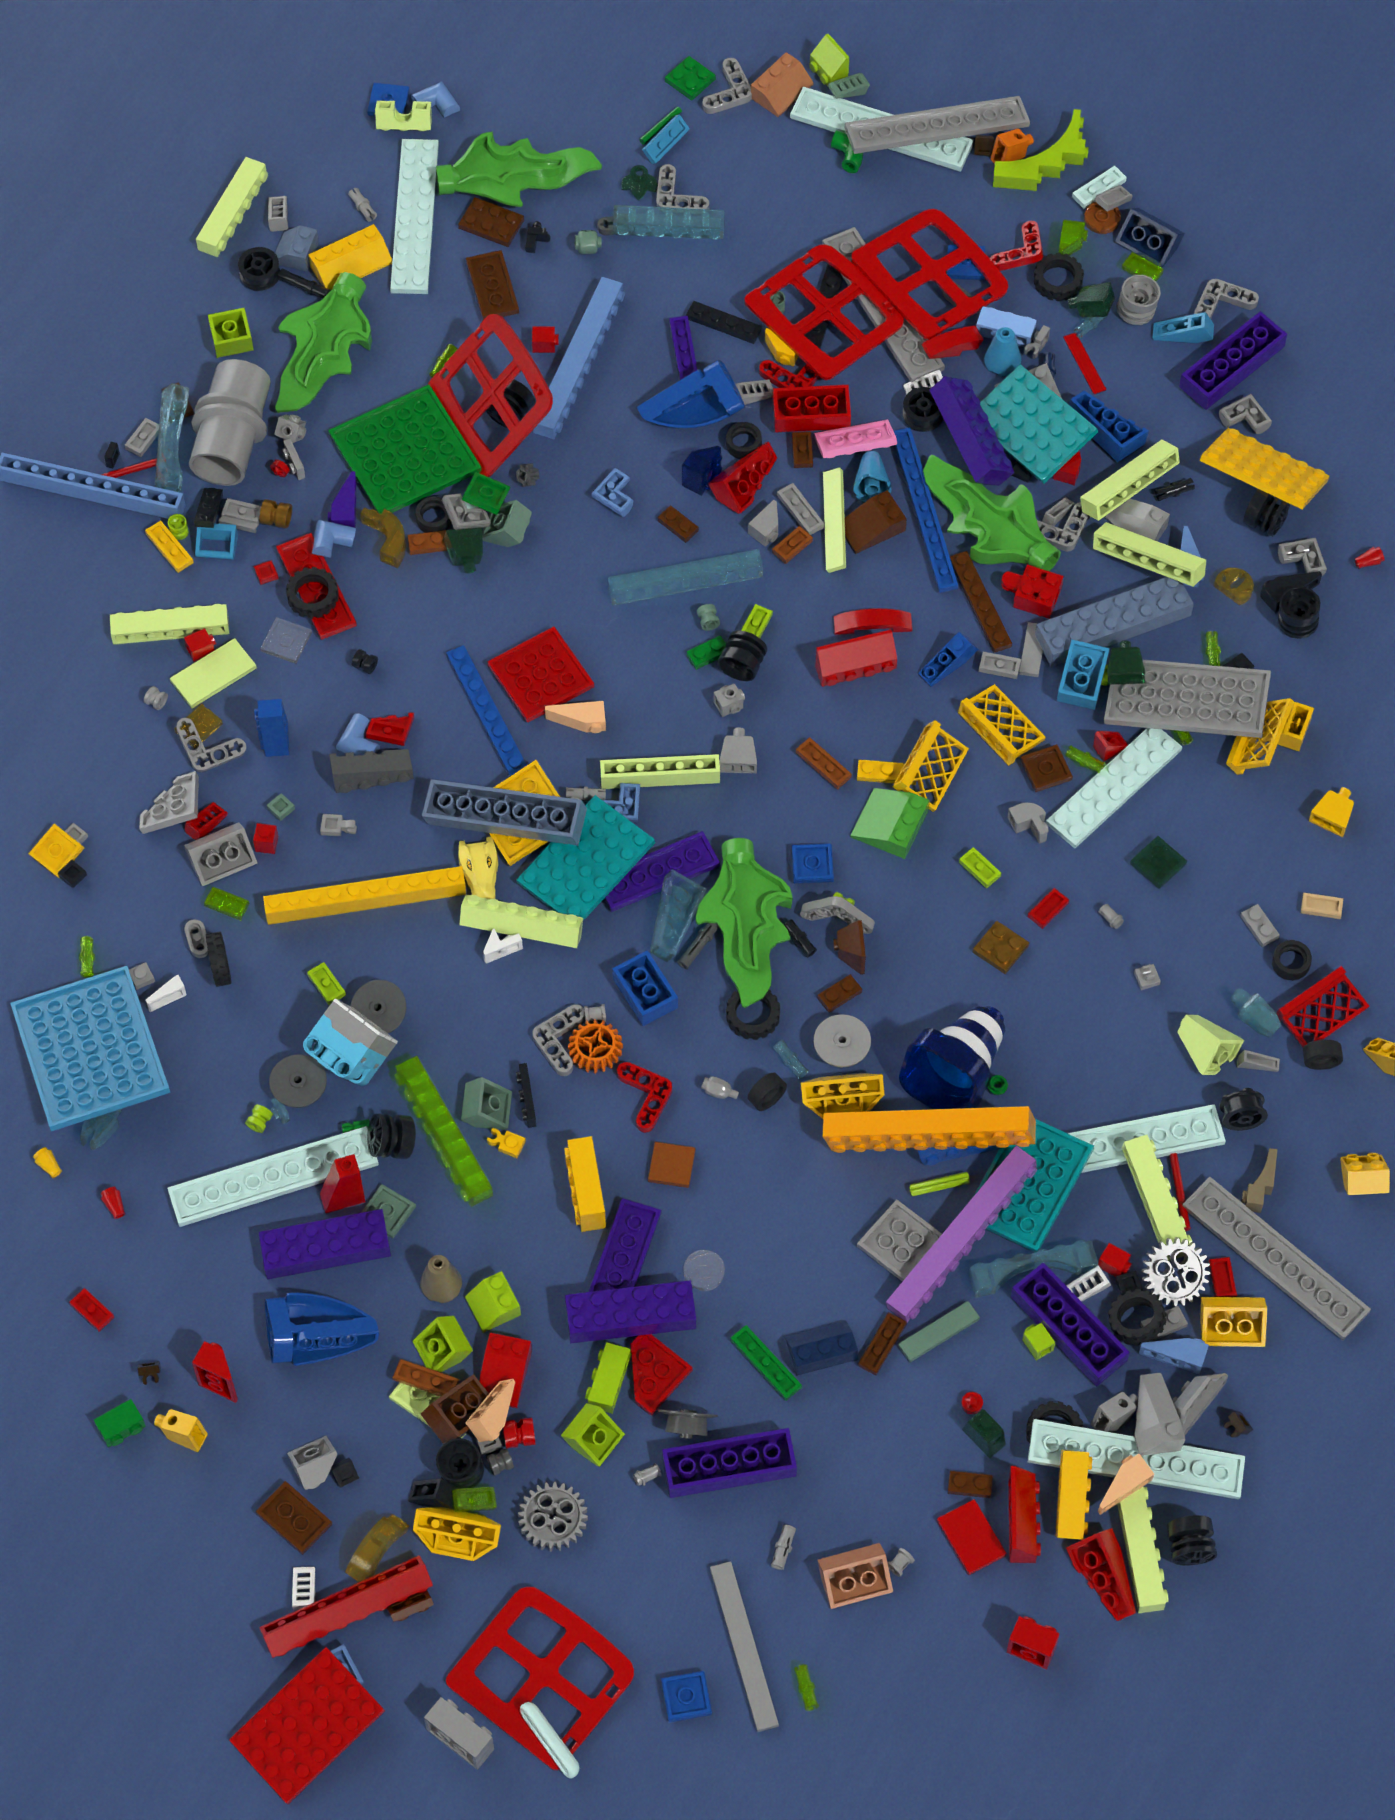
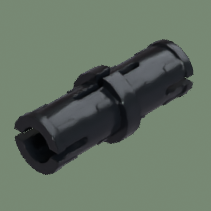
[1155,478,1195,501]
[784,919,817,958]

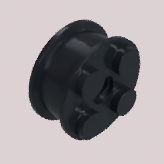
[238,247,280,291]
[902,387,943,432]
[1219,1088,1268,1131]

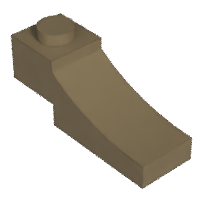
[1241,1148,1278,1213]

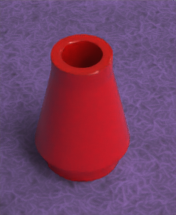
[1354,546,1385,569]
[101,1186,126,1219]

